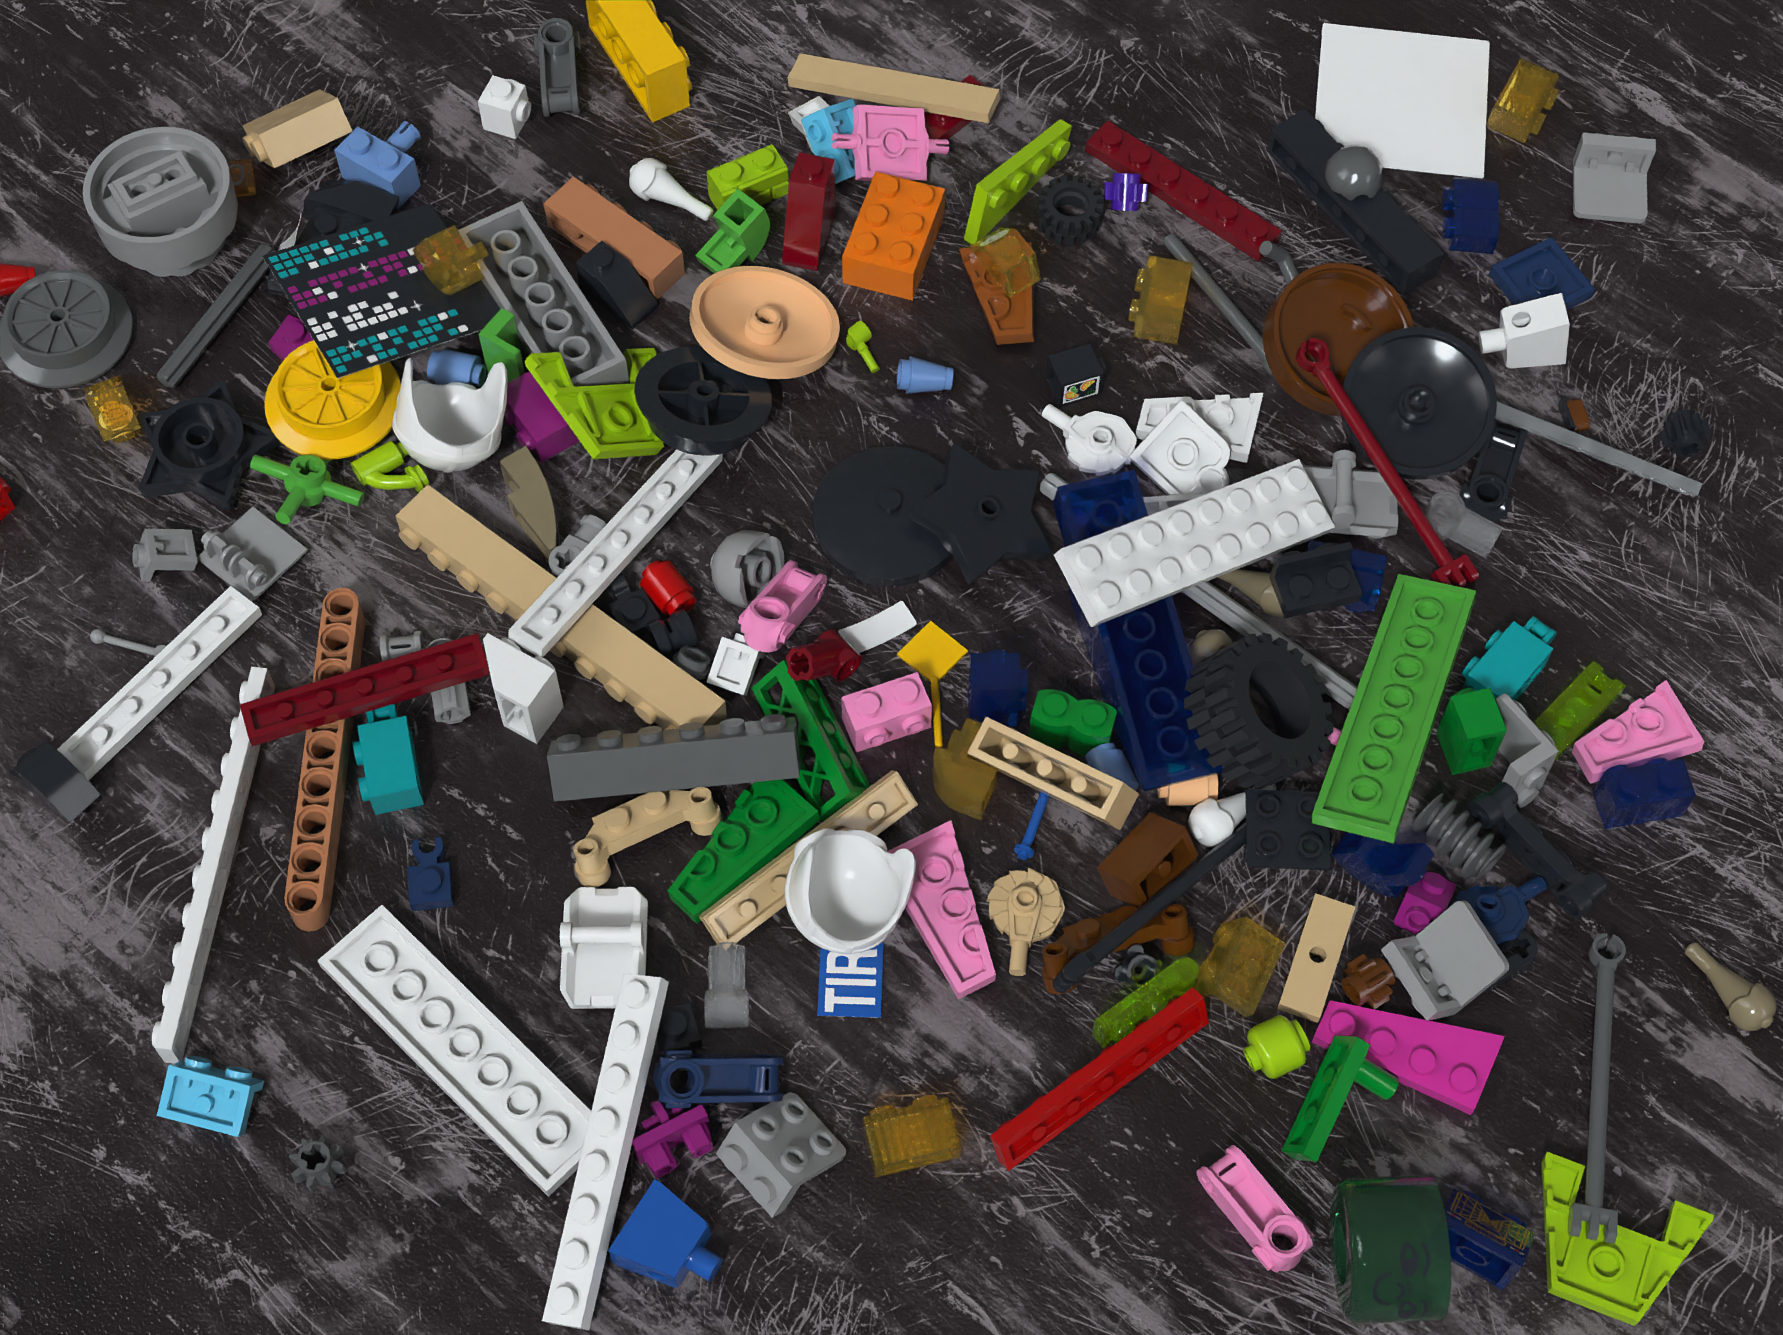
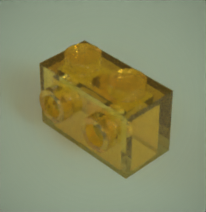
[1128,255,1193,345]

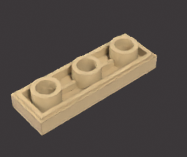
[1277,893,1355,1023]

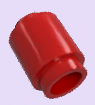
[640,560,697,616]

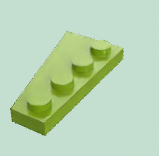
[964,119,1072,246]

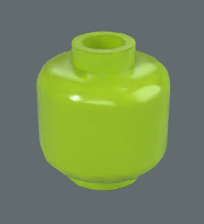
[1243,1015,1311,1079]

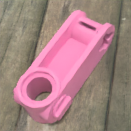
[738,560,827,652]
[1197,1145,1314,1273]

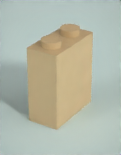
[242,89,352,168]

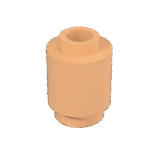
[1157,764,1218,806]

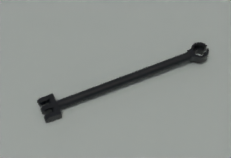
[1053,822,1246,993]

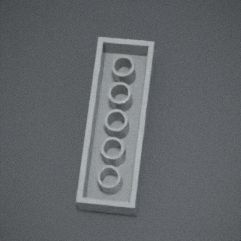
[456,201,630,387]

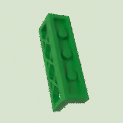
[752,660,870,821]

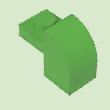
[695,189,770,274]

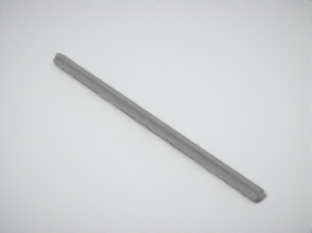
[1040,473,1358,710]

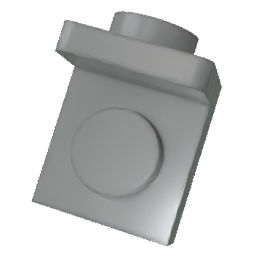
[132,529,198,582]

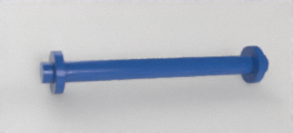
[1014,792,1050,860]

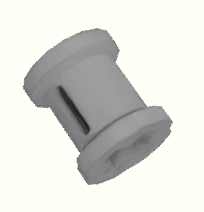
[380,630,425,662]

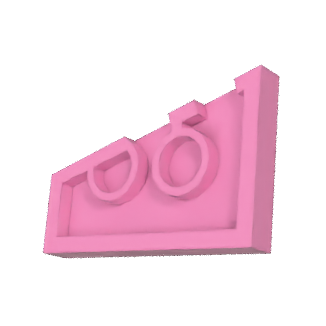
[1572,680,1704,784]

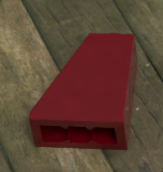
[782,152,836,271]

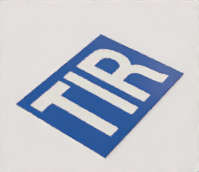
[817,943,884,1018]

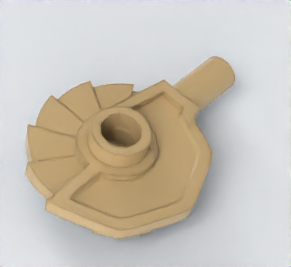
[987,868,1065,976]

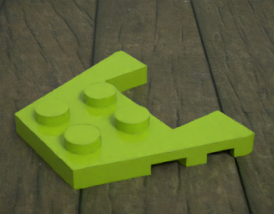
[524,348,664,460]
[1541,1152,1714,1326]

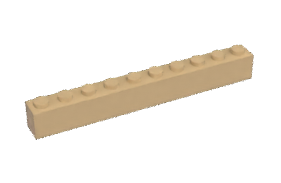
[396,485,727,730]

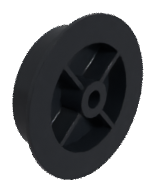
[634,346,772,456]

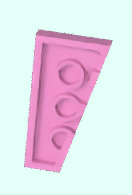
[887,820,996,999]

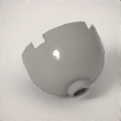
[710,530,784,608]

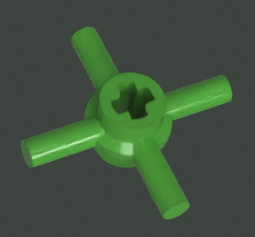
[250,454,365,524]

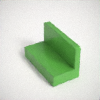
[479,308,525,383]

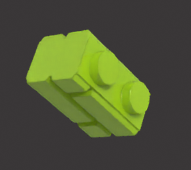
[707,144,789,211]

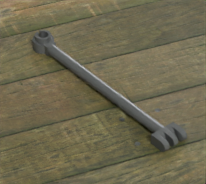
[1568,933,1626,1244]

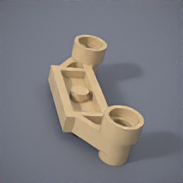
[573,787,723,887]

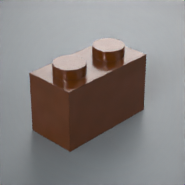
[1097,812,1198,909]

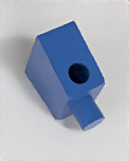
[608,1179,723,1288]

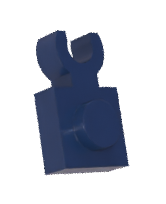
[408,837,454,911]

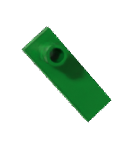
[1281,1036,1399,1162]

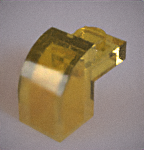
[413,225,489,295]
[933,718,997,820]

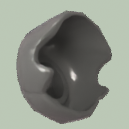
[1325,146,1382,201]

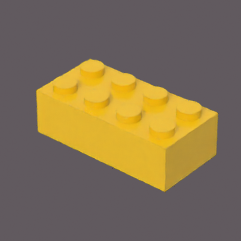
[586,0,692,123]

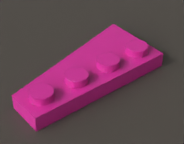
[1312,1000,1505,1115]

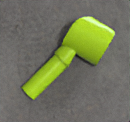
[846,321,880,373]

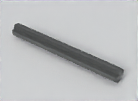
[157,245,275,388]

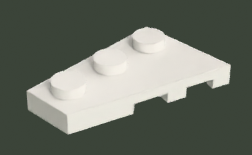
[1135,393,1263,463]

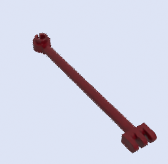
[1296,338,1479,588]

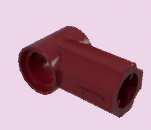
[786,629,862,682]

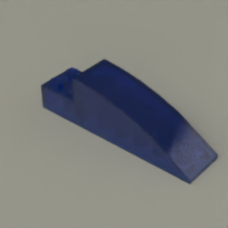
[1053,470,1223,792]

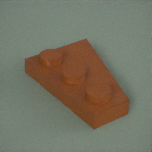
[959,242,1034,345]

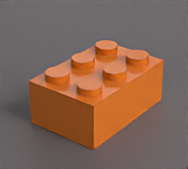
[842,171,945,301]

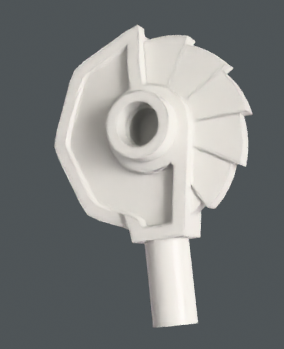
[1042,404,1137,476]

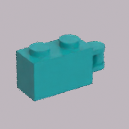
[1461,616,1557,701]
[353,704,424,815]

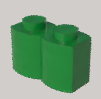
[1029,689,1117,757]

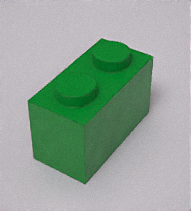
[1436,688,1507,775]

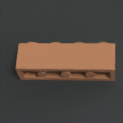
[544,176,685,301]

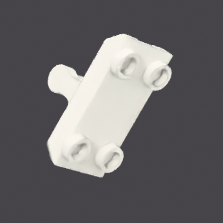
[560,887,648,1009]

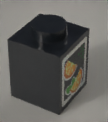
[1046,344,1107,407]

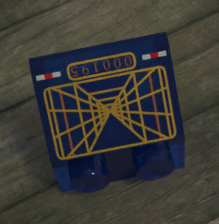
[1424,1188,1535,1290]

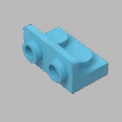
[801,99,856,184]
[157,1056,264,1137]

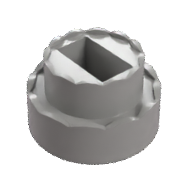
[83,127,238,277]

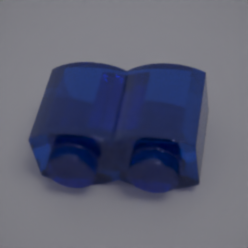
[1442,177,1499,254]

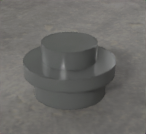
[671,646,711,680]

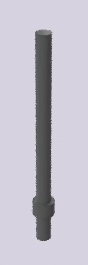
[1163,233,1275,379]

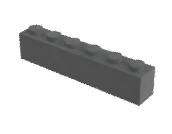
[547,714,801,802]

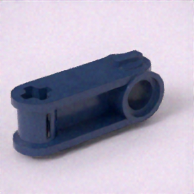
[653,1050,784,1108]

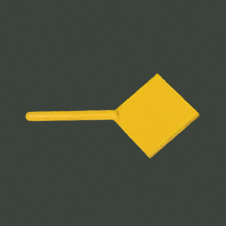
[897,621,968,748]

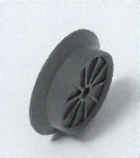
[0,270,133,388]

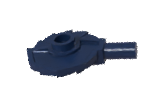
[1450,876,1547,944]

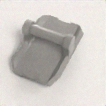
[1303,450,1398,539]

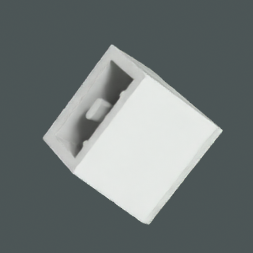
[483,633,564,744]

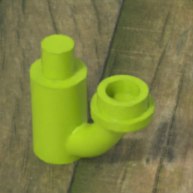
[350,440,429,493]

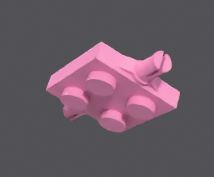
[831,105,949,183]

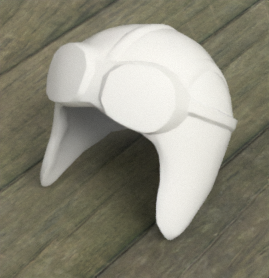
[392,358,508,473]
[785,828,916,955]

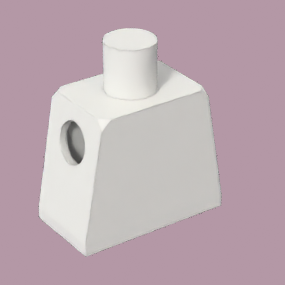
[1478,293,1570,368]

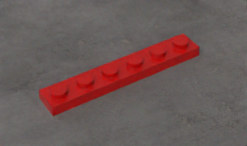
[990,987,1209,1171]

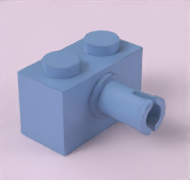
[334,121,421,210]

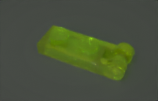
[1533,661,1626,761]
[1092,957,1199,1048]

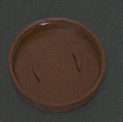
[1263,263,1414,416]

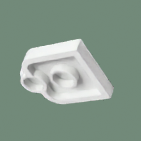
[1128,400,1230,496]

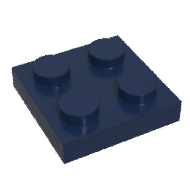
[1489,237,1595,310]

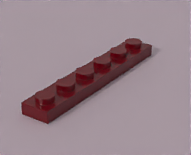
[1085,121,1282,262]
[239,633,490,746]

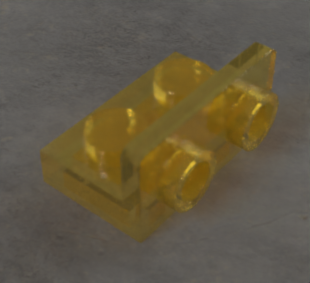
[1194,916,1286,1017]

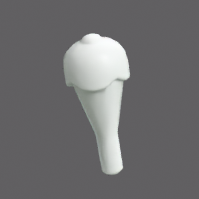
[629,158,714,221]
[1188,784,1276,847]

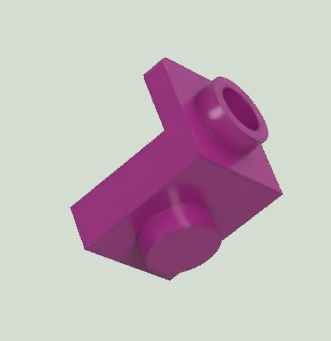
[1393,868,1457,935]

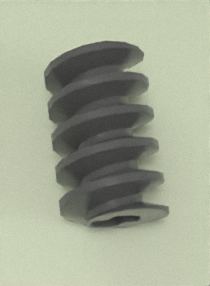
[1412,793,1507,881]

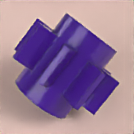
[1104,173,1148,211]

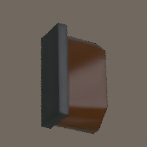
[1558,398,1589,432]

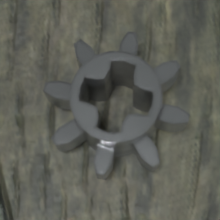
[289,1134,346,1193]

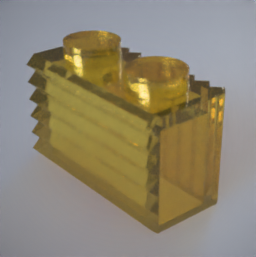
[1486,58,1560,143]
[863,1095,961,1178]

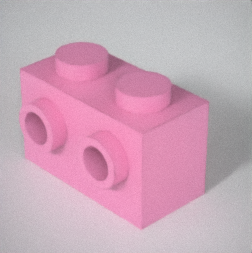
[841,672,932,752]

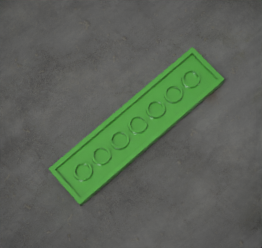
[1312,574,1476,843]

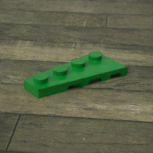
[667,779,820,924]

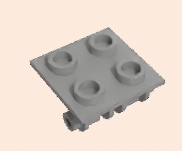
[197,507,308,602]

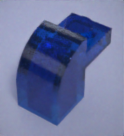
[1331,832,1435,898]

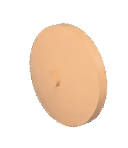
[689,266,840,379]

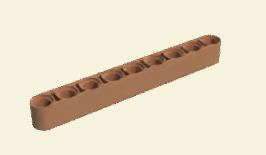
[284,588,365,932]

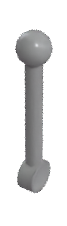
[90,629,166,657]

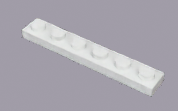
[57,586,262,781]

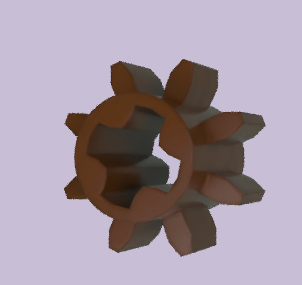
[1341,954,1395,1009]

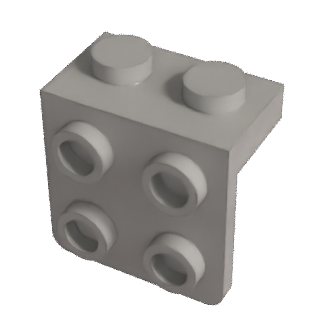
[1573,133,1656,224]
[1495,693,1559,808]
[1381,900,1509,1021]
[716,1093,846,1218]

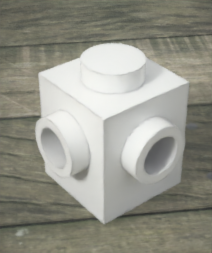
[478,75,531,139]

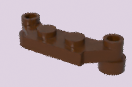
[1042,904,1195,994]

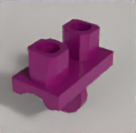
[632,1099,713,1178]

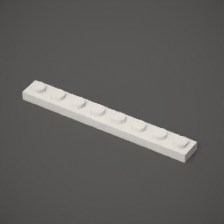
[509,450,723,658]
[542,973,669,1330]

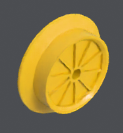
[265,340,401,460]

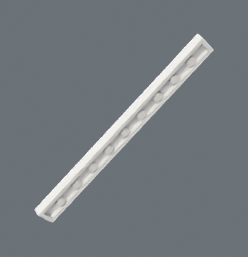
[152,667,275,1063]

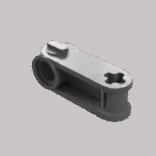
[534,18,581,117]

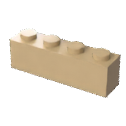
[967,717,1139,830]

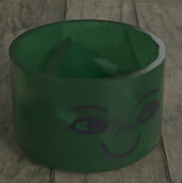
[1330,1174,1451,1324]

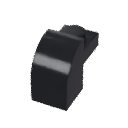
[10,741,101,823]

